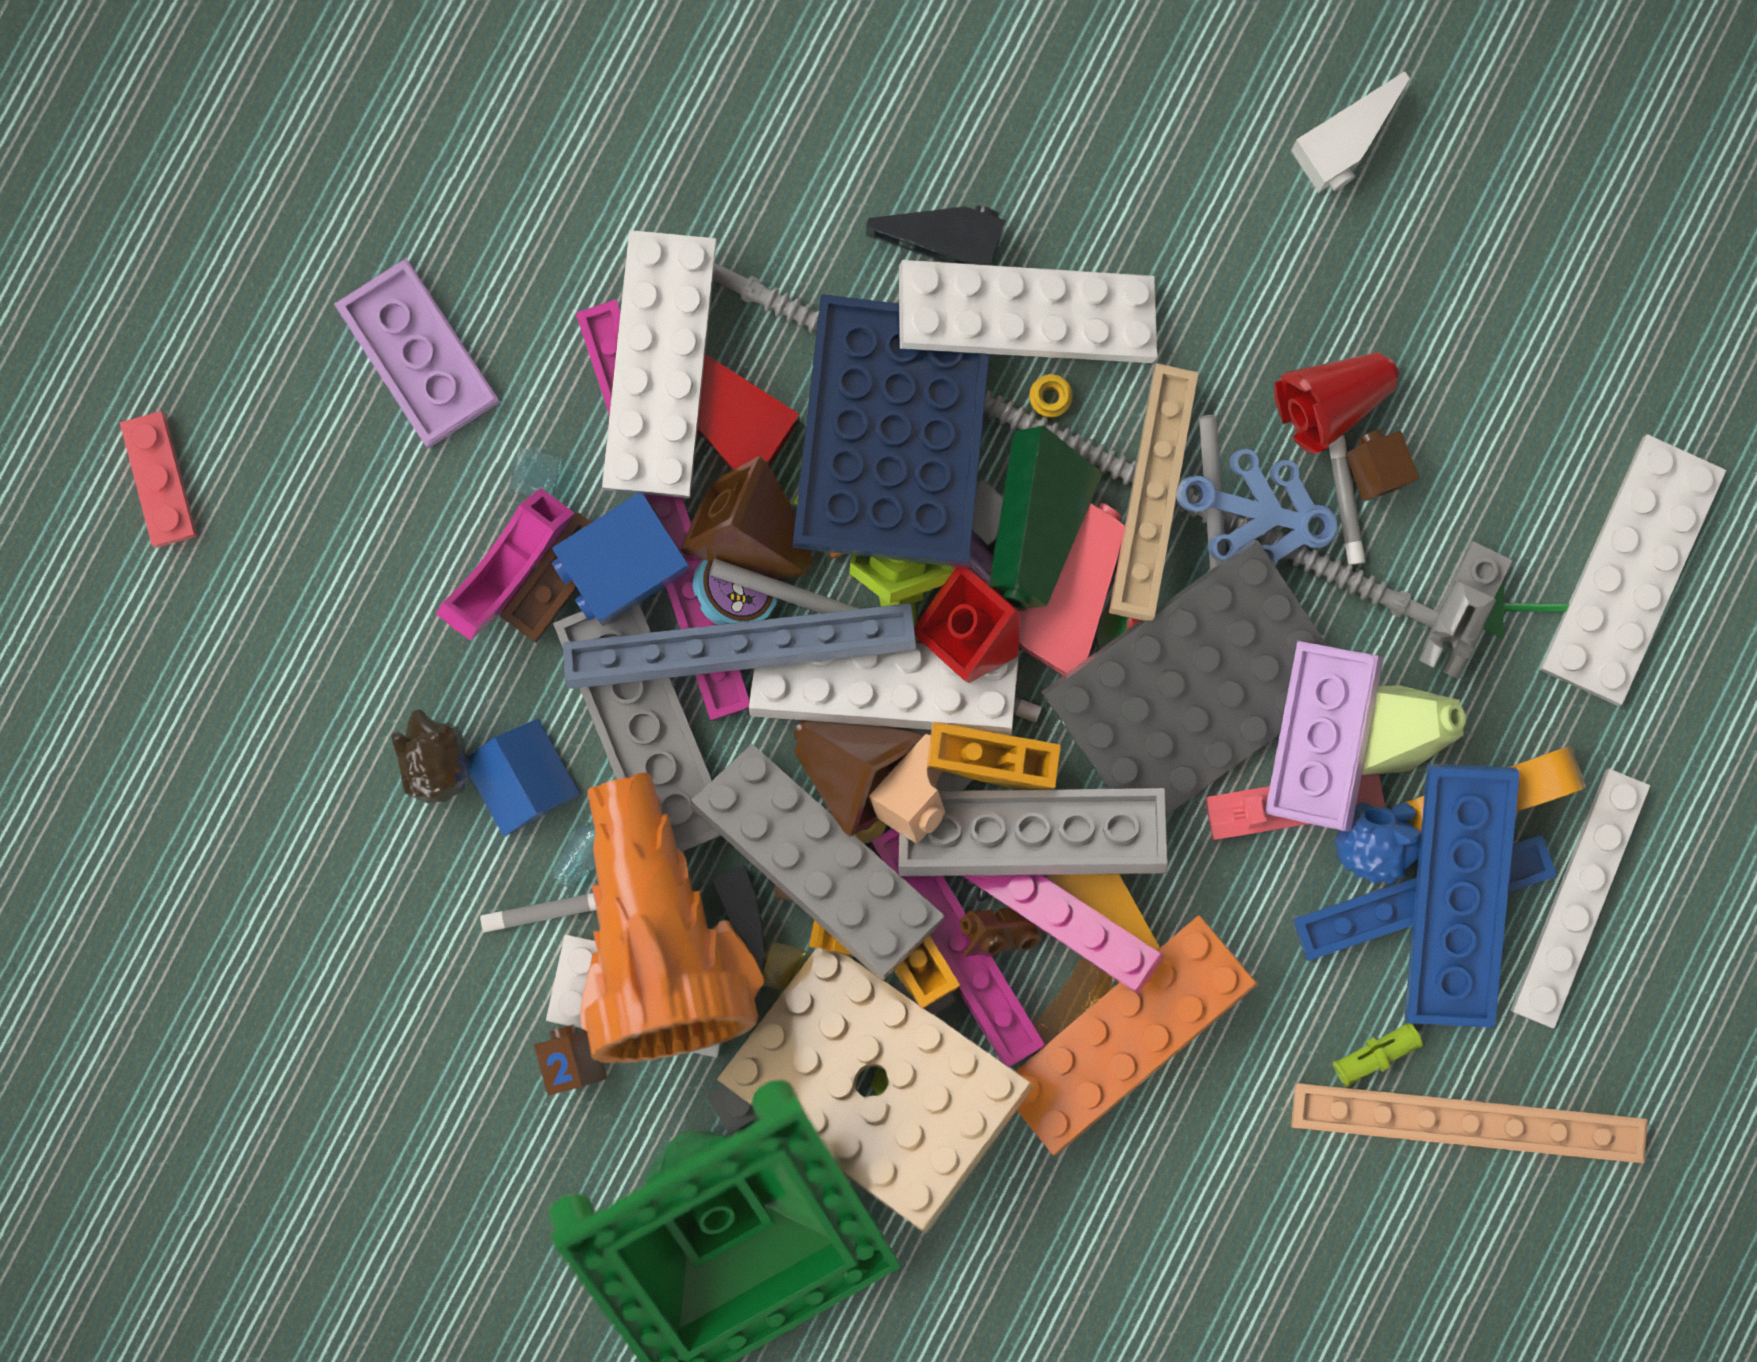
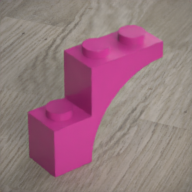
[436,487,575,641]

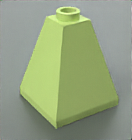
[1362,685,1466,775]

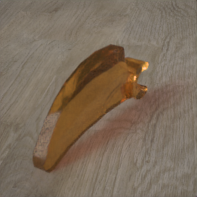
[1033,956,1112,1055]

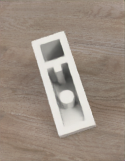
[1291,72,1410,193]

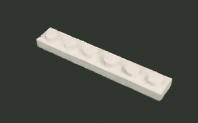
[1510,769,1650,1028]

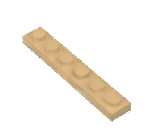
[1109,364,1199,621]

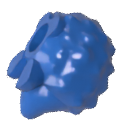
[1334,802,1421,884]

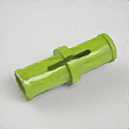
[1332,1022,1423,1088]

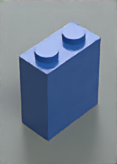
[552,492,691,626]

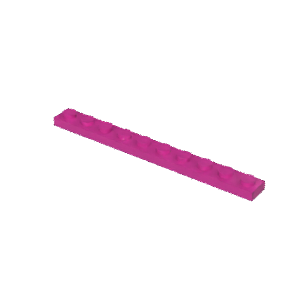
[576,299,750,721]

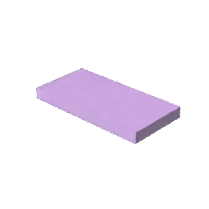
[334,258,500,448]
[1265,641,1384,831]

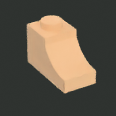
[869,733,946,844]

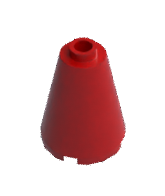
[1274,352,1399,454]

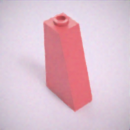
[1018,503,1125,676]

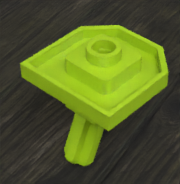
[849,555,956,643]

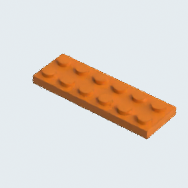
[1015,915,1258,1156]

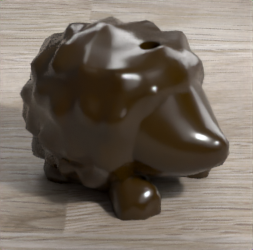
[391,709,471,804]

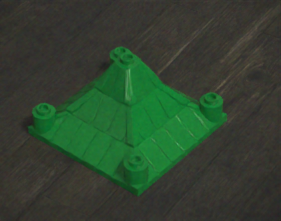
[548,1080,901,1362]

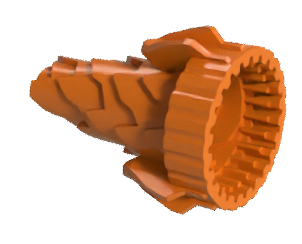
[581,773,764,1063]

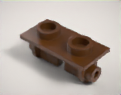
[960,908,1044,956]

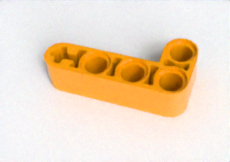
[1404,746,1586,831]

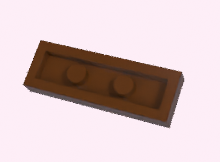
[500,512,592,643]

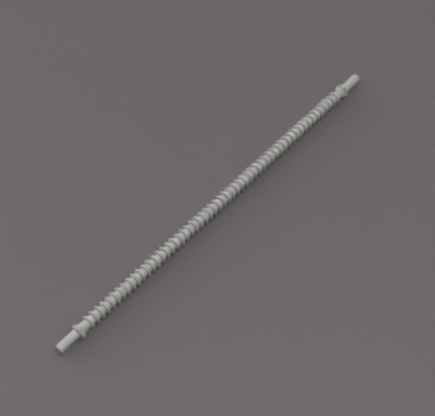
[713,263,1438,628]

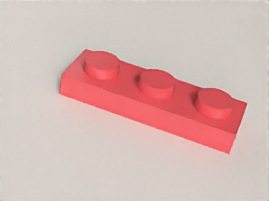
[120,411,198,548]

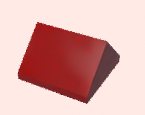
[914,566,1020,683]

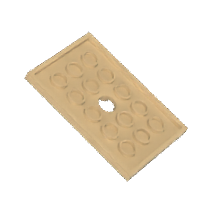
[717,948,1033,1234]

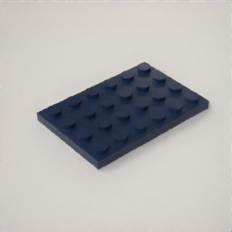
[792,294,989,568]

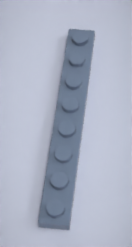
[563,603,916,689]

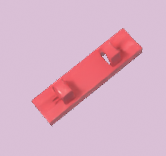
[1205,774,1386,841]

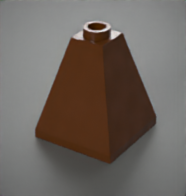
[680,456,813,581]
[794,720,923,837]

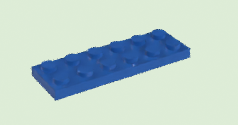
[1404,763,1520,1028]

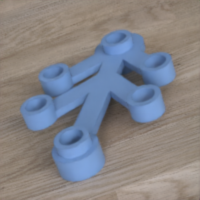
[1176,449,1337,566]

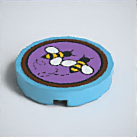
[692,559,777,625]

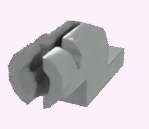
[1418,541,1513,679]

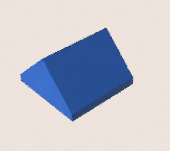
[468,719,581,837]

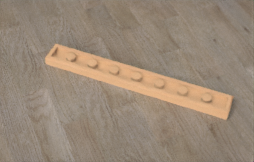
[1291,1083,1648,1163]

